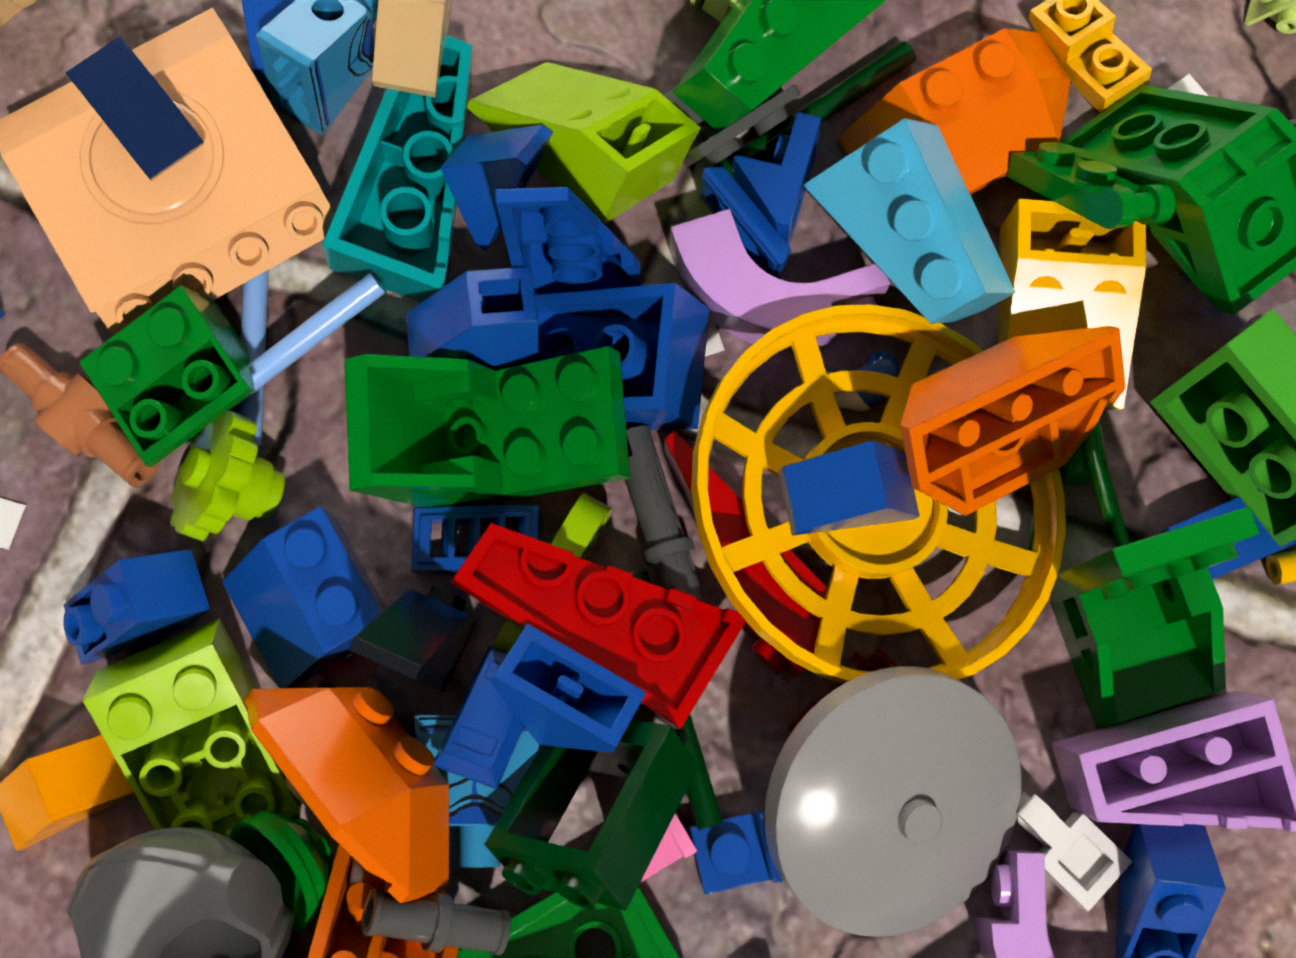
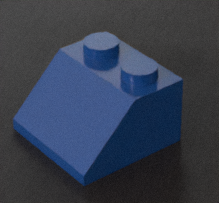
[222,506,387,688]

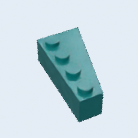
[322,35,472,302]

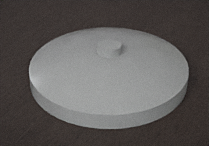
[764,666,1021,937]

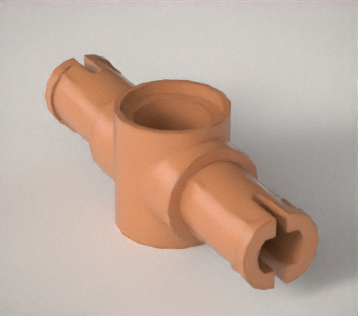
[0,343,160,488]

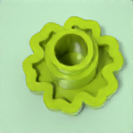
[170,409,285,541]

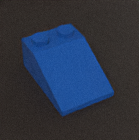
[504,283,710,430]

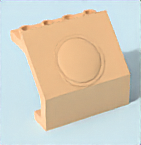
[0,7,335,336]

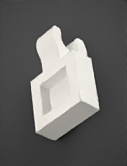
[1016,792,1132,912]

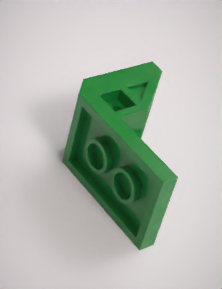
[1060,84,1296,315]
[344,346,630,508]
[1051,507,1260,729]

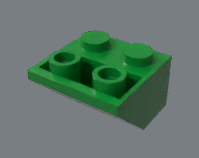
[79,285,255,467]

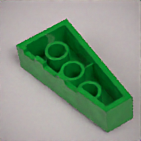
[672,0,886,133]

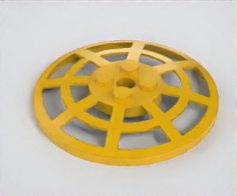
[691,304,1066,684]

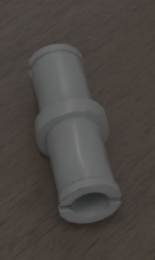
[361,888,511,956]

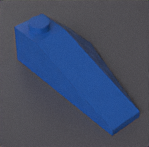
[495,187,640,295]

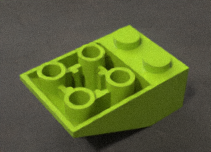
[467,62,701,225]
[82,617,301,838]

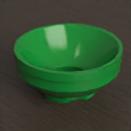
[230,812,334,932]

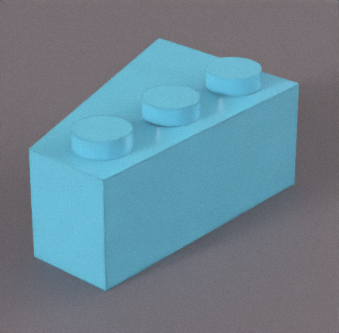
[803,118,1016,323]

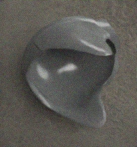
[66,827,295,958]

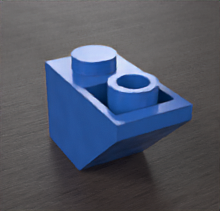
[406,266,538,367]
[63,549,210,665]
[1115,824,1226,958]

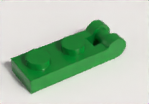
[1007,142,1176,229]

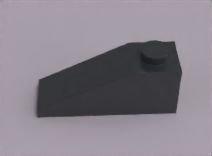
[349,586,477,693]

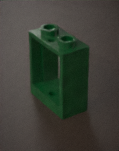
[484,719,699,911]

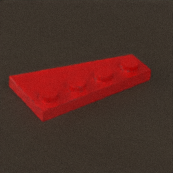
[451,523,746,730]

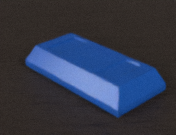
[700,167,791,279]
[433,646,525,789]

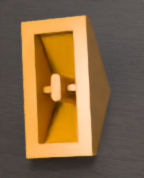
[0,735,135,851]

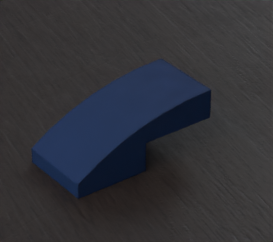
[65,36,204,181]

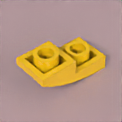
[1029,0,1153,113]

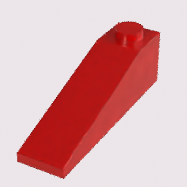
[664,431,828,678]

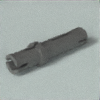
[626,425,708,604]

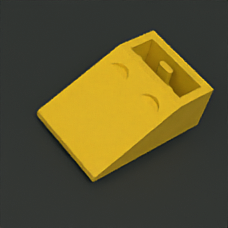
[998,199,1146,411]

